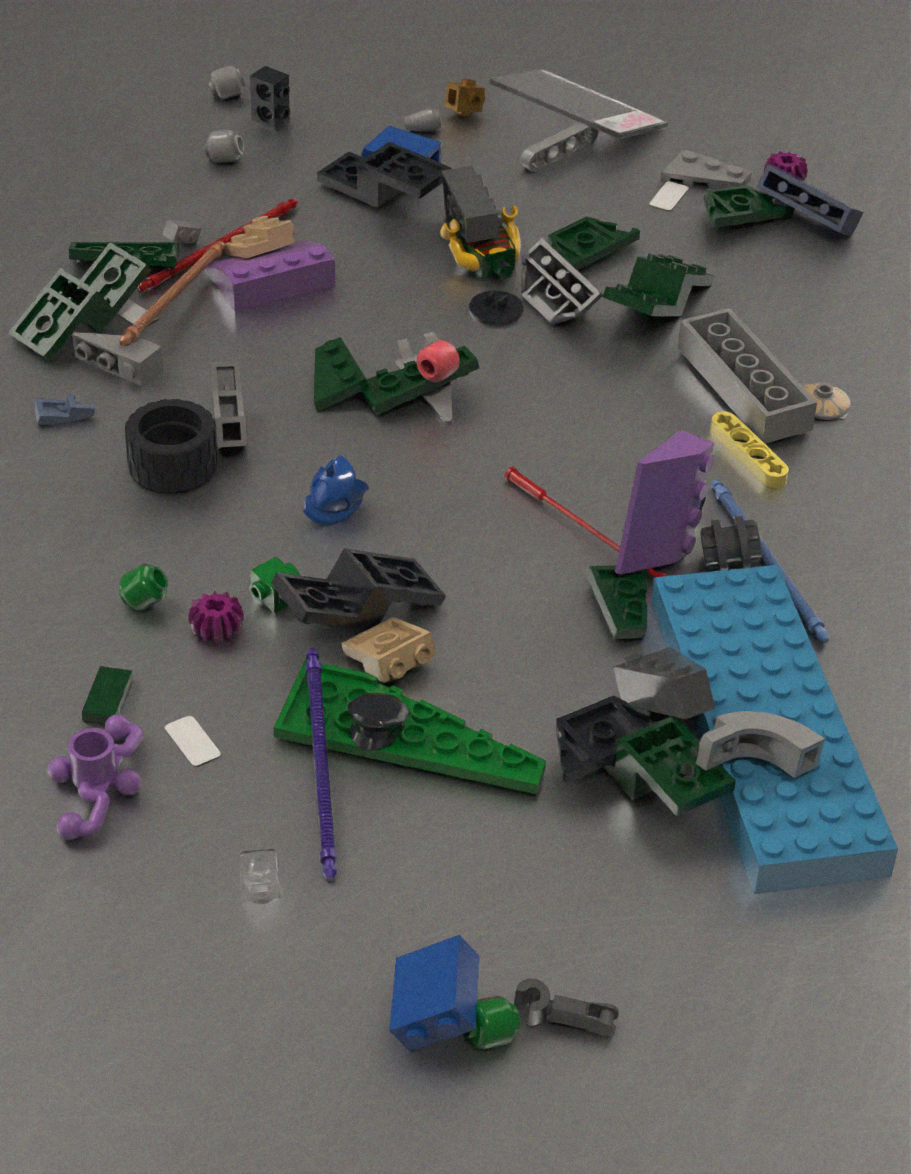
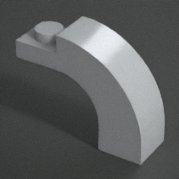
[210,360,248,448]
[696,711,825,778]

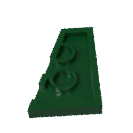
[586,565,648,639]

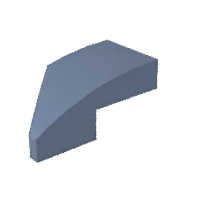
[34,392,95,425]

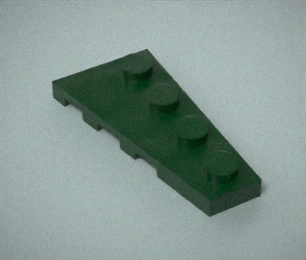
[69,242,180,267]
[359,346,480,414]

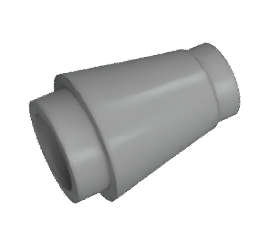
[404,107,441,132]

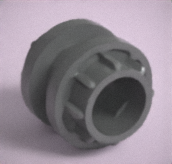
[700,515,762,571]

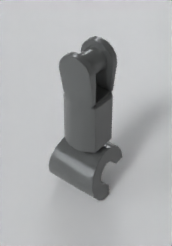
[514,978,619,1037]

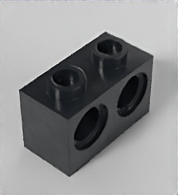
[250,66,291,129]

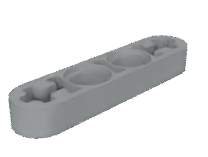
[520,120,599,172]

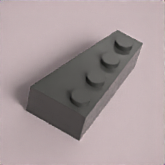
[442,166,502,243]
[613,647,715,719]

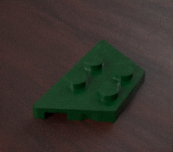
[704,185,795,228]
[548,216,640,270]

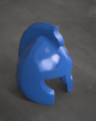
[302,455,369,525]

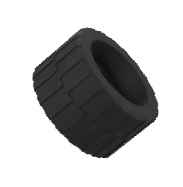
[125,399,218,493]

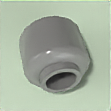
[208,65,246,101]
[204,129,244,164]

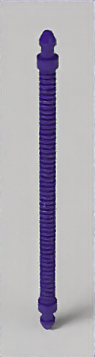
[305,648,338,881]

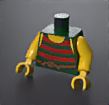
[440,205,521,279]

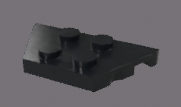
[556,695,656,783]

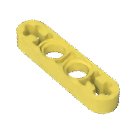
[710,411,789,488]

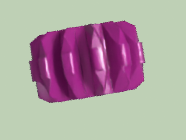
[764,151,808,180]
[188,590,244,644]

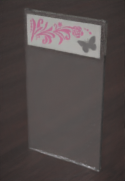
[489,69,669,139]

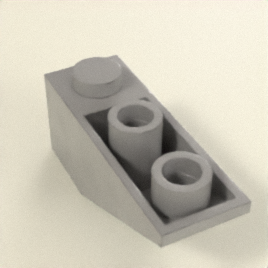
[72,332,163,386]

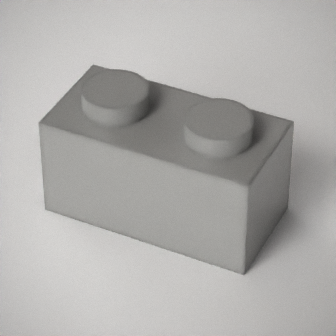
[162,219,202,244]

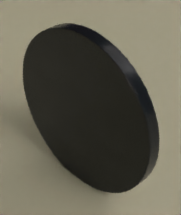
[469,290,524,326]

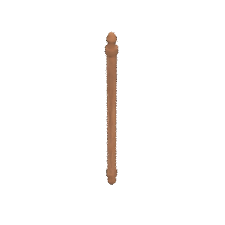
[120,241,225,346]

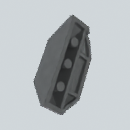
[521,238,603,325]

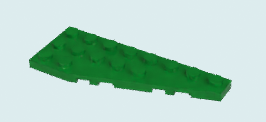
[273,660,546,794]

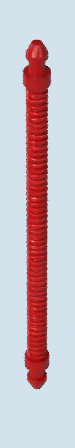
[137,199,298,292]

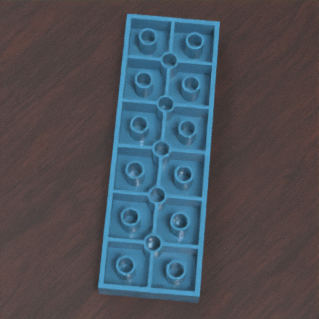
[651,565,898,894]

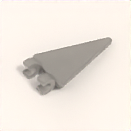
[395,331,453,425]

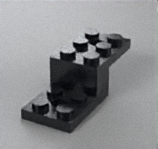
[317,142,452,208]
[271,548,446,631]

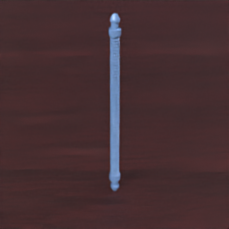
[711,480,829,643]

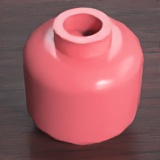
[416,340,460,382]

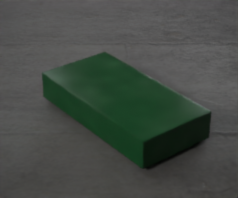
[82,666,133,724]

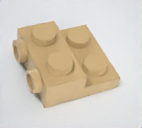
[224,216,295,258]
[341,617,436,683]

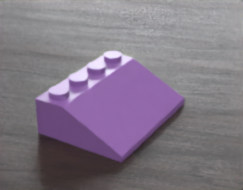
[204,240,335,312]
[615,430,714,574]

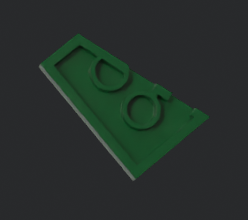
[314,337,369,412]

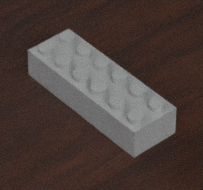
[678,308,817,443]

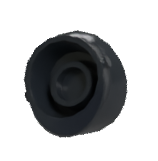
[348,693,408,750]

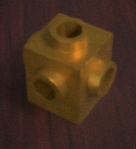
[444,79,485,116]

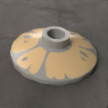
[802,383,851,420]

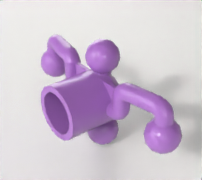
[48,714,144,840]

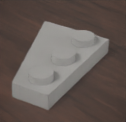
[661,150,752,189]

